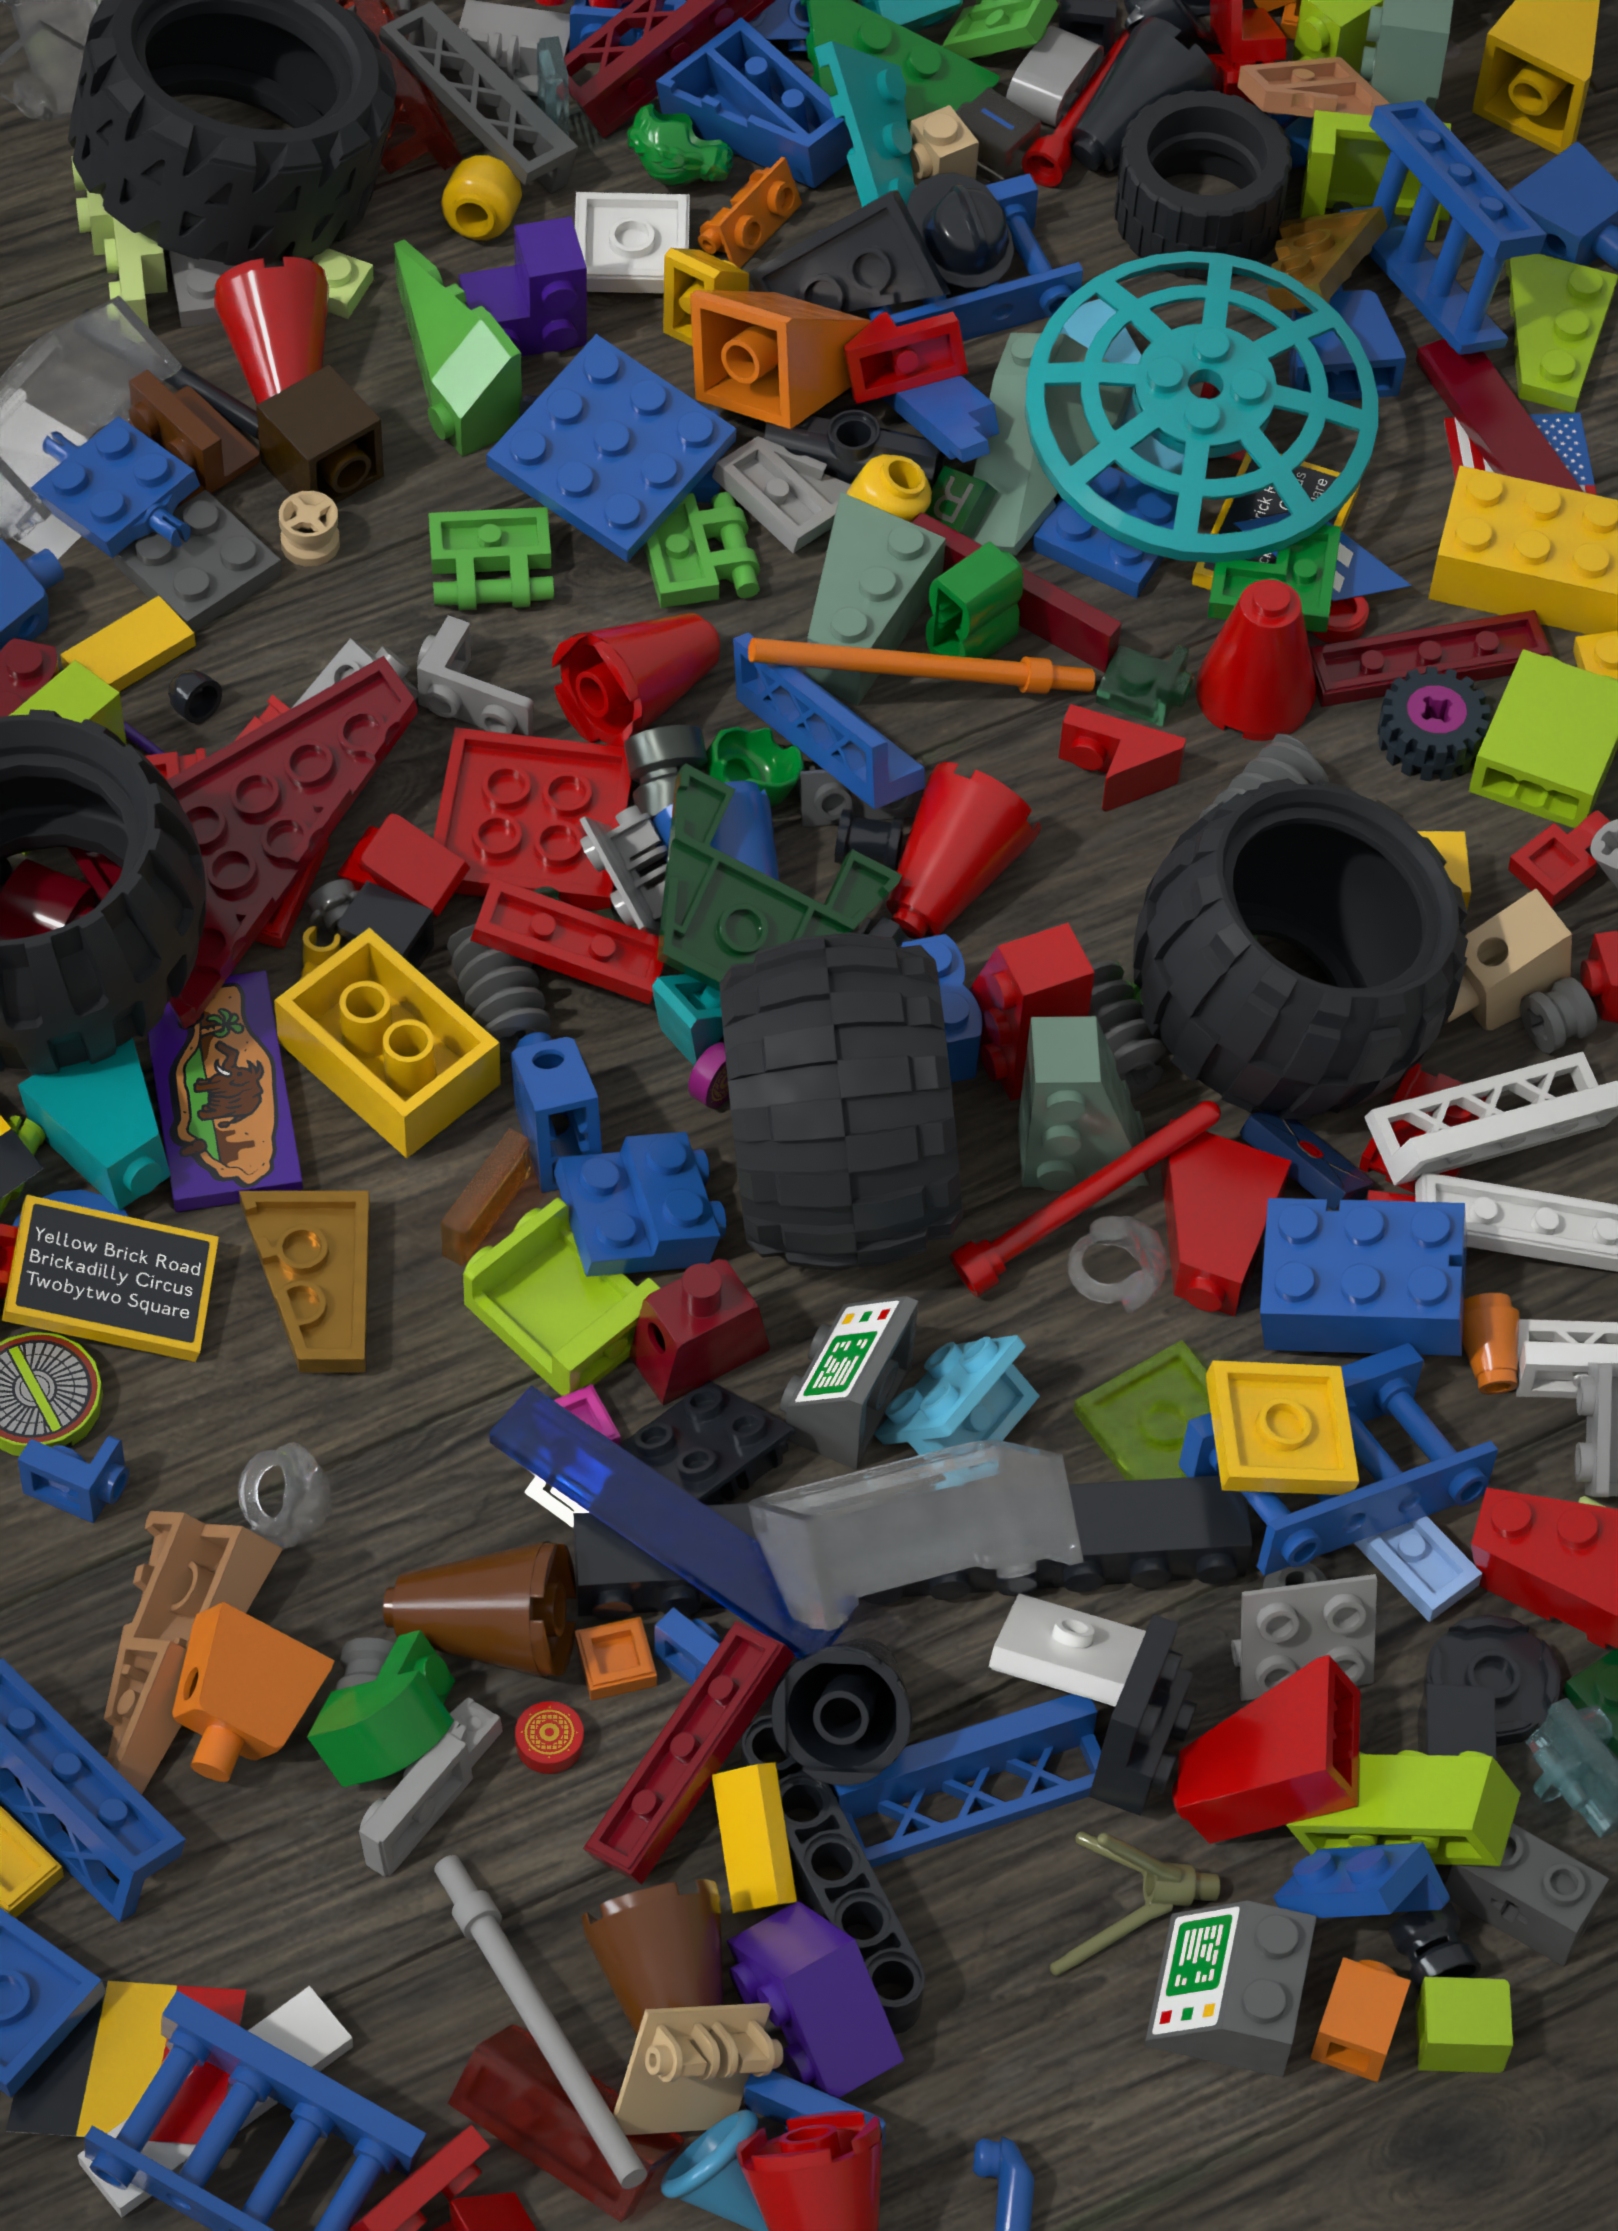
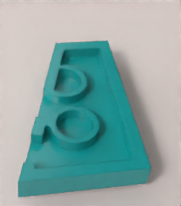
[814,41,916,207]

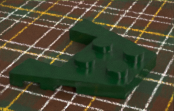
[657,763,902,991]

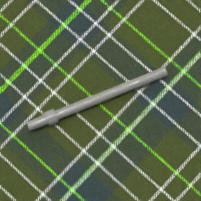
[434,1855,647,2189]

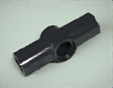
[764,410,946,489]

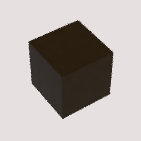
[256,365,384,504]

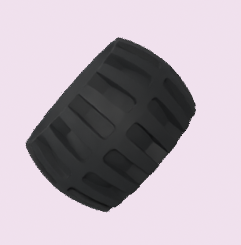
[0,709,206,1075]

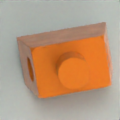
[172,1602,335,1782]

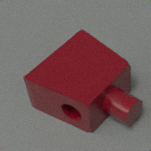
[629,1259,770,1406]

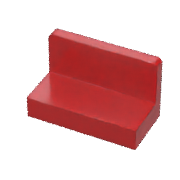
[1210,0,1286,63]

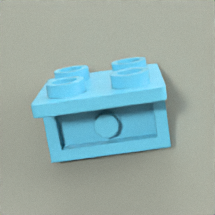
[874,1335,1040,1489]

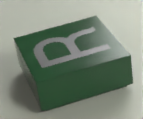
[924,466,997,539]

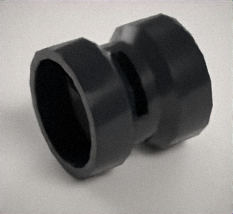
[1389,1902,1481,1995]

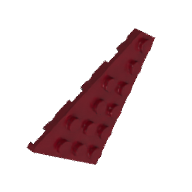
[66,656,418,1029]

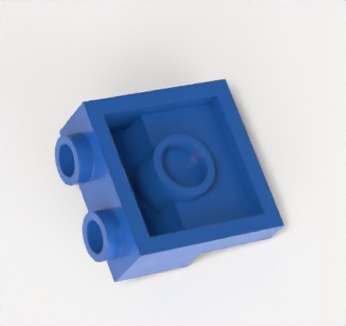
[554,1132,726,1277]

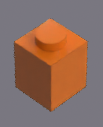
[1310,1957,1411,2082]

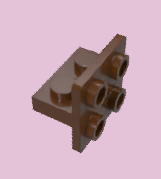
[128,369,260,508]

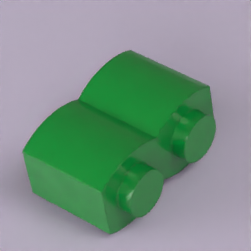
[926,541,1024,659]

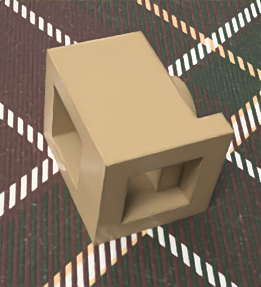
[910,105,979,186]

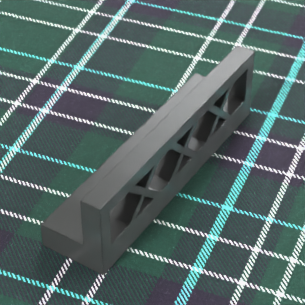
[378,1,578,193]

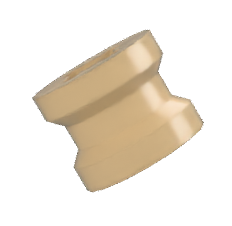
[279,491,340,567]

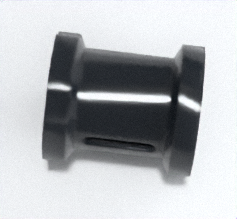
[834,808,904,871]

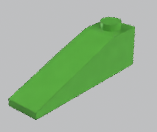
[394,239,522,457]

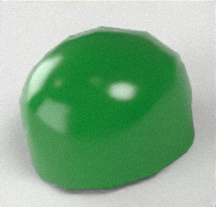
[705,726,805,808]

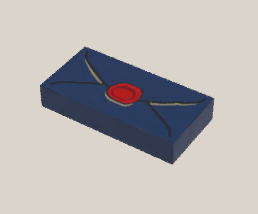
[1239,1110,1375,1211]

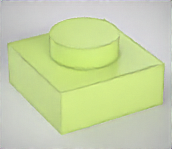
[312,248,374,319]

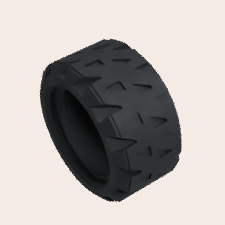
[68,0,397,266]

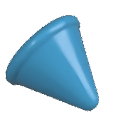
[660,2110,769,2231]

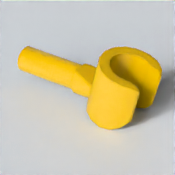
[299,926,340,981]

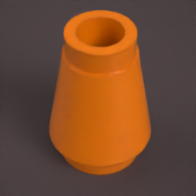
[1462,1293,1520,1394]

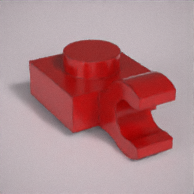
[1508,810,1611,908]

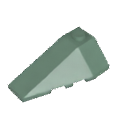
[971,332,1133,555]

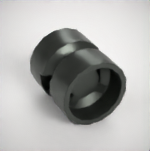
[624,725,708,821]

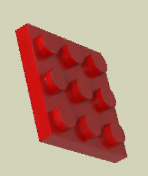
[433,727,633,912]

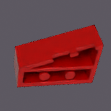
[969,923,1095,1101]
[1471,1487,1618,1649]

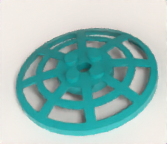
[1025,251,1378,563]

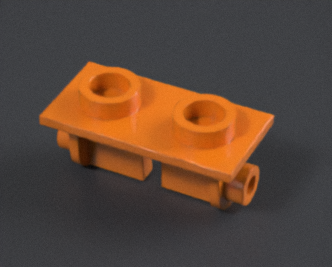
[698,157,802,269]

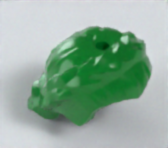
[627,104,733,186]

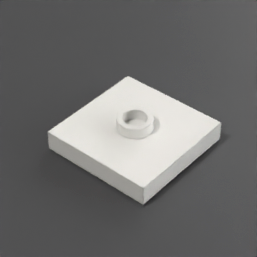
[575,192,690,293]
[989,1593,1146,1706]

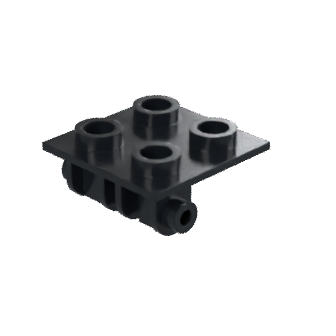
[611,1380,795,1508]

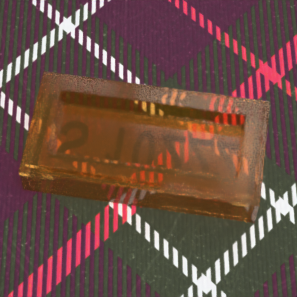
[441,1128,531,1266]

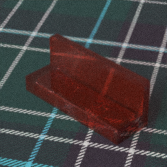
[447,2024,684,2223]

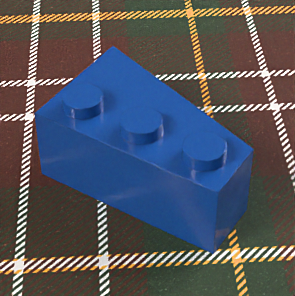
[656,17,854,188]

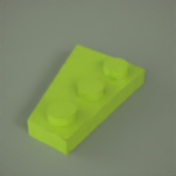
[1505,254,1618,413]

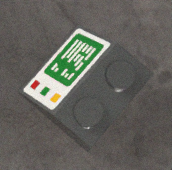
[780,1296,919,1470]
[1144,1900,1317,2077]

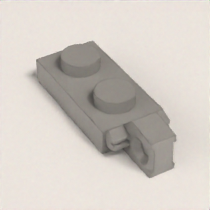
[359,1697,503,1877]

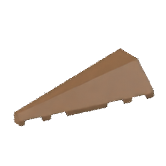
[102,1511,283,1795]

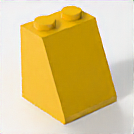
[1472,0,1600,155]

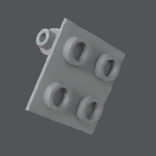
[459,0,570,99]
[579,805,668,935]
[1231,1574,1377,1701]

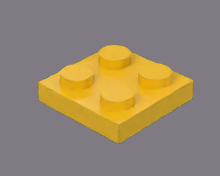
[1206,1360,1359,1495]

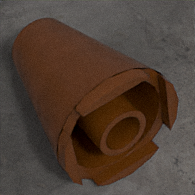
[383,1541,576,1678]
[581,1879,724,2037]

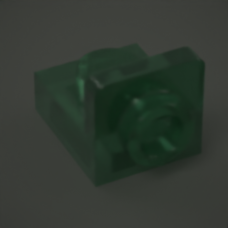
[1096,645,1194,727]

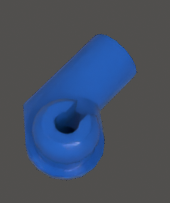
[973,2136,1035,2231]

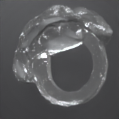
[1067,1216,1167,1314]
[238,1442,332,1550]

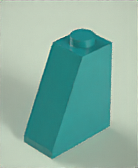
[18,1038,171,1210]

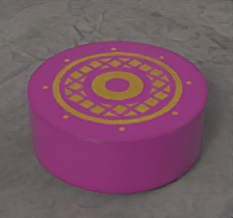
[688,1042,730,1109]

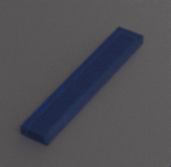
[489,1385,854,1659]

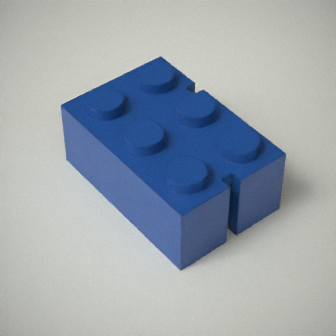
[1260,1198,1467,1356]

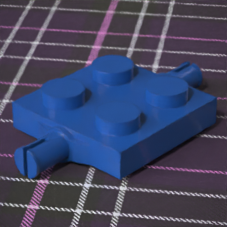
[30,416,200,558]

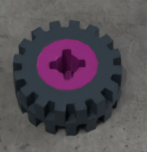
[1377,667,1491,781]

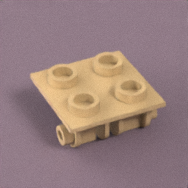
[613,2003,783,2135]

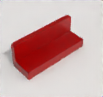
[470,877,664,1004]

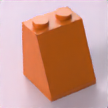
[690,290,870,429]

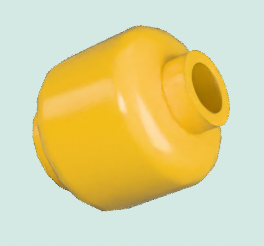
[441,155,522,241]
[846,454,932,523]

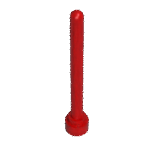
[1022,28,1129,187]
[949,1100,1221,1298]

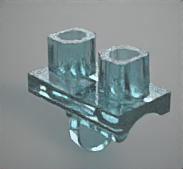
[1526,1698,1618,1838]

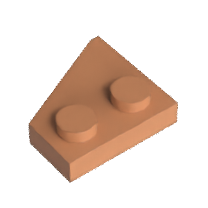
[1237,57,1390,118]

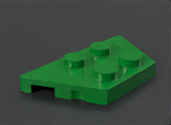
[801,0,1000,132]

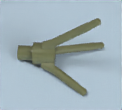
[1050,1831,1220,1976]

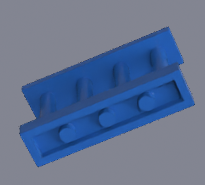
[1339,100,1547,355]
[819,173,1083,341]
[1179,1343,1498,1576]
[85,1991,427,2231]

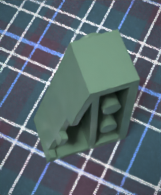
[1360,0,1453,113]
[805,491,946,706]
[1018,1016,1149,1191]

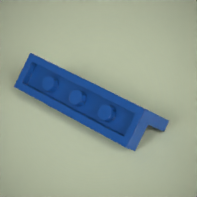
[733,632,925,810]
[0,1658,186,1923]
[829,1694,1101,1868]

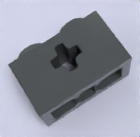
[1445,1823,1609,1967]

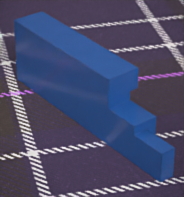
[880,375,999,463]

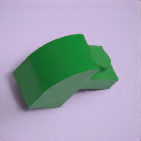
[307,1630,455,1787]

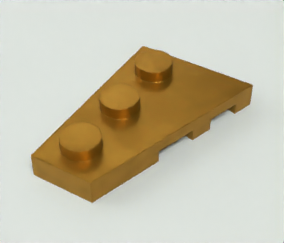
[1267,206,1388,313]
[239,1191,370,1373]

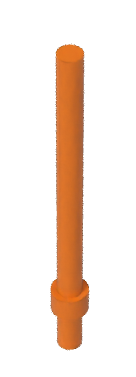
[748,638,1095,695]

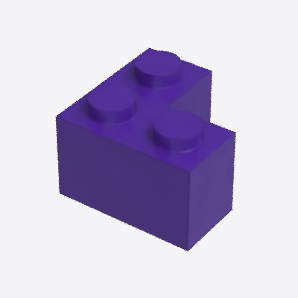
[458,216,587,357]
[726,1901,904,2099]

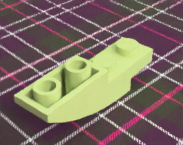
[71,156,168,338]

